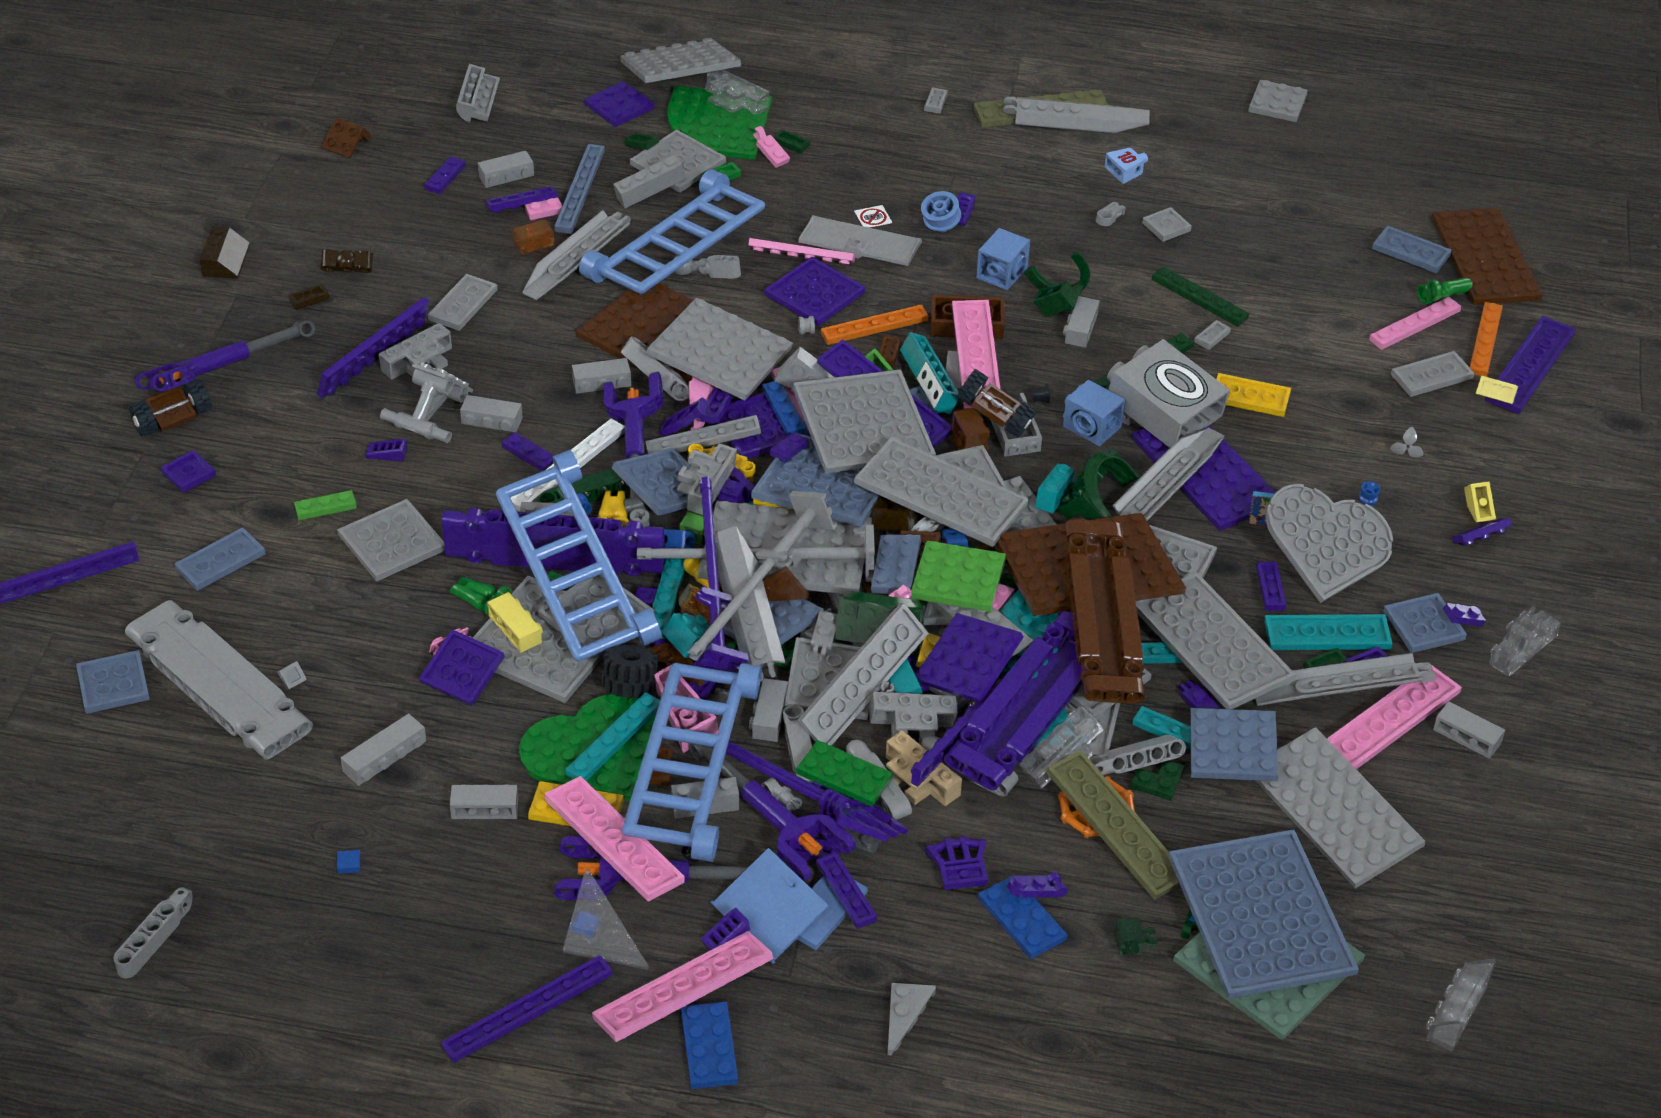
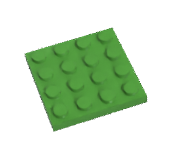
[910,541,1006,612]

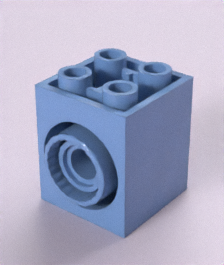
[976,228,1030,290]
[1063,380,1125,446]

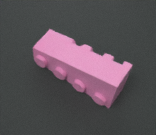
[654,665,718,753]

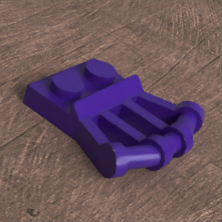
[924,836,988,890]

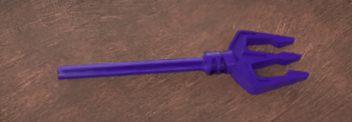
[726,741,908,842]

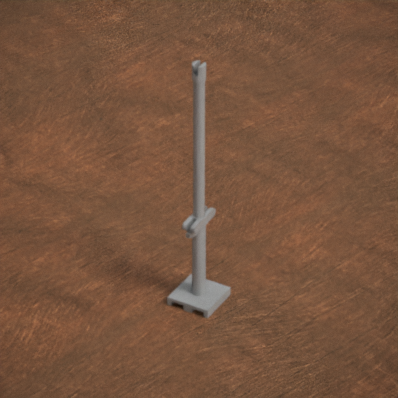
[688,491,837,660]
[637,525,875,582]

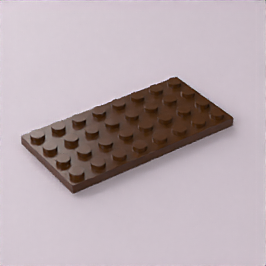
[1432,208,1543,305]

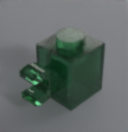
[1114,918,1158,955]

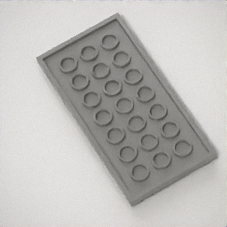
[854,437,1029,547]
[1136,572,1296,709]
[1255,727,1425,889]

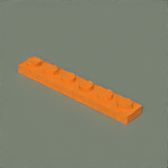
[1470,302,1503,377]
[821,305,929,345]

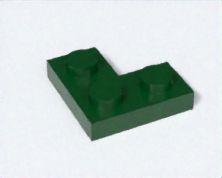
[1131,760,1185,801]

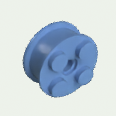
[921,191,961,232]

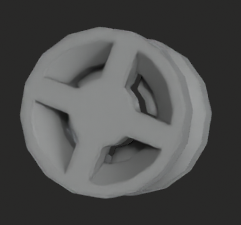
[798,316,815,335]
[630,509,650,529]

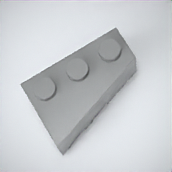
[774,347,835,389]

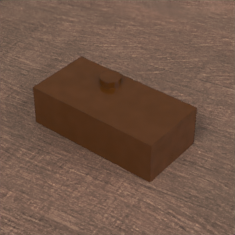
[930,295,1004,339]

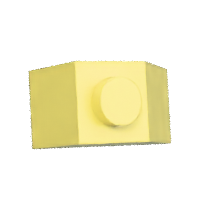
[1464,482,1496,523]

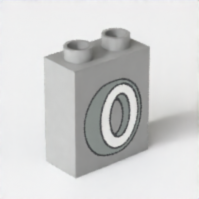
[1107,339,1230,448]

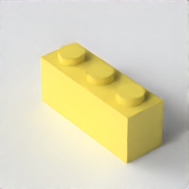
[488,592,543,653]

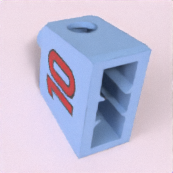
[1104,148,1148,184]

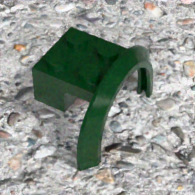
[1023,251,1090,317]

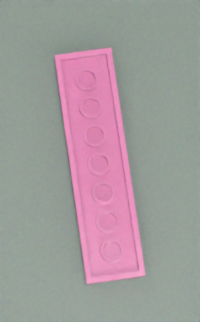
[952,300,1000,408]
[1327,666,1462,769]
[545,776,685,902]
[592,931,773,1042]

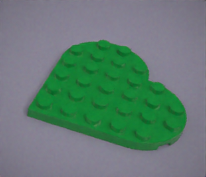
[519,694,656,802]

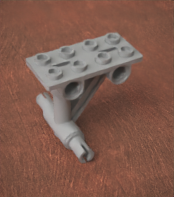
[380,362,473,443]

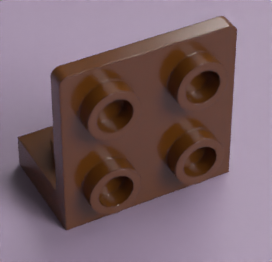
[322,118,371,158]

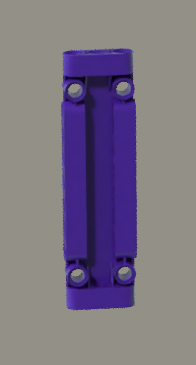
[442,508,665,576]
[944,611,1083,791]

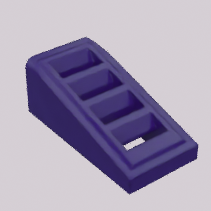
[957,192,975,226]
[366,439,408,462]
[701,907,750,950]

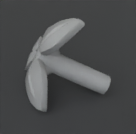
[1390,427,1423,458]

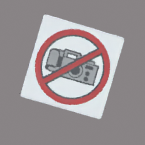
[854,205,892,228]

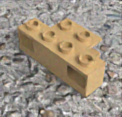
[886,730,962,806]

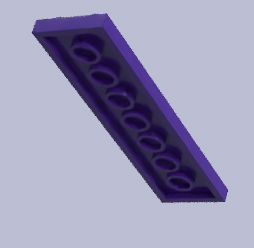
[317,297,430,398]
[1485,316,1576,414]
[817,339,952,448]

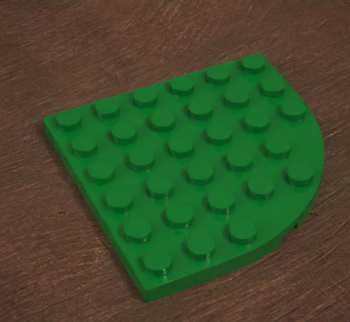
[668,86,772,160]

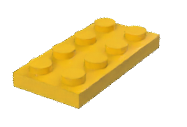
[1216,373,1291,417]
[528,781,624,827]

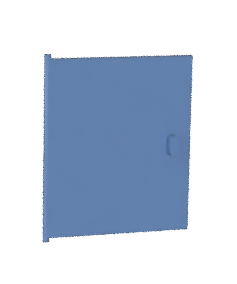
[711,848,829,964]

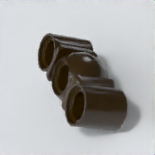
[320,249,373,273]

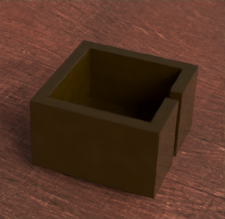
[871,495,921,533]

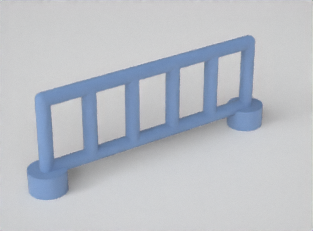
[579,169,765,294]
[496,450,662,661]
[622,663,762,862]

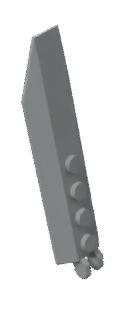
[1003,97,1150,133]
[522,210,631,300]
[1113,428,1225,521]
[717,526,786,681]
[1255,653,1436,706]

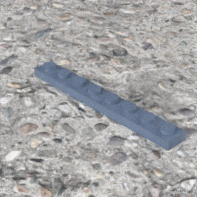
[555,144,605,234]

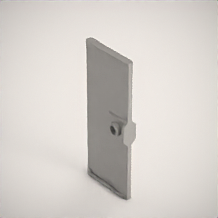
[799,215,922,266]

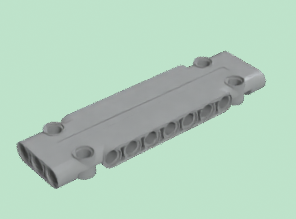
[125,600,313,759]

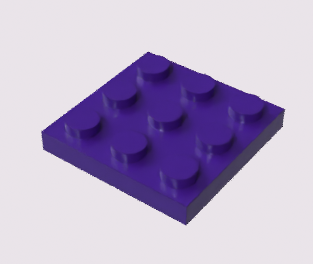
[584,81,654,127]
[419,629,505,706]

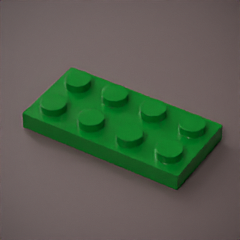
[796,740,893,807]

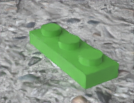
[294,490,357,521]

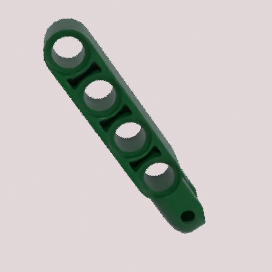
[538,469,630,503]

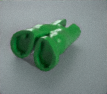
[1417,278,1472,304]
[450,576,512,616]

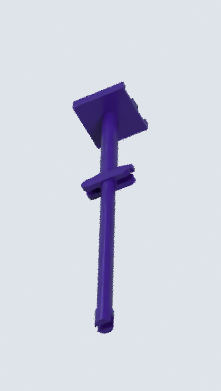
[692,476,749,673]

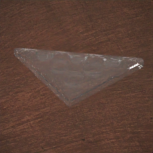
[563,869,649,970]

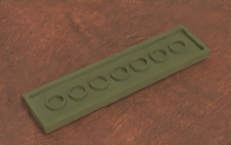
[974,90,1108,127]
[1046,750,1180,900]

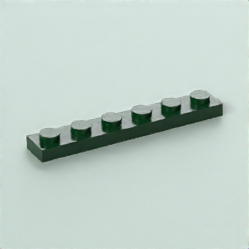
[1152,267,1249,327]

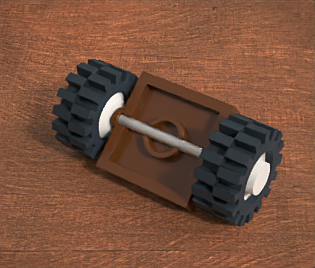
[957,369,1037,438]
[128,379,212,437]

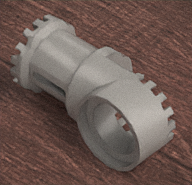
[761,778,802,813]

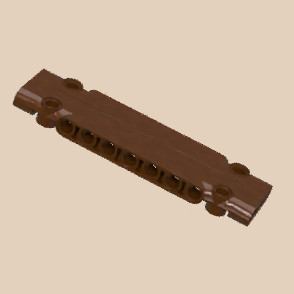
[1065,519,1145,704]

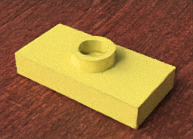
[1476,376,1518,404]

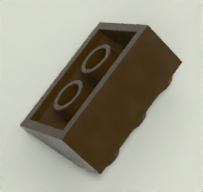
[200,226,250,279]

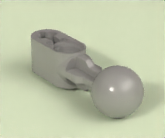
[674,255,741,279]

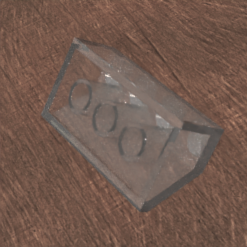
[1426,958,1496,1051]

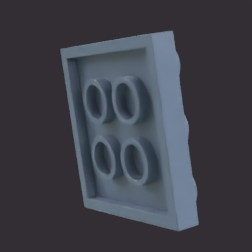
[1383,593,1467,653]
[76,650,150,714]

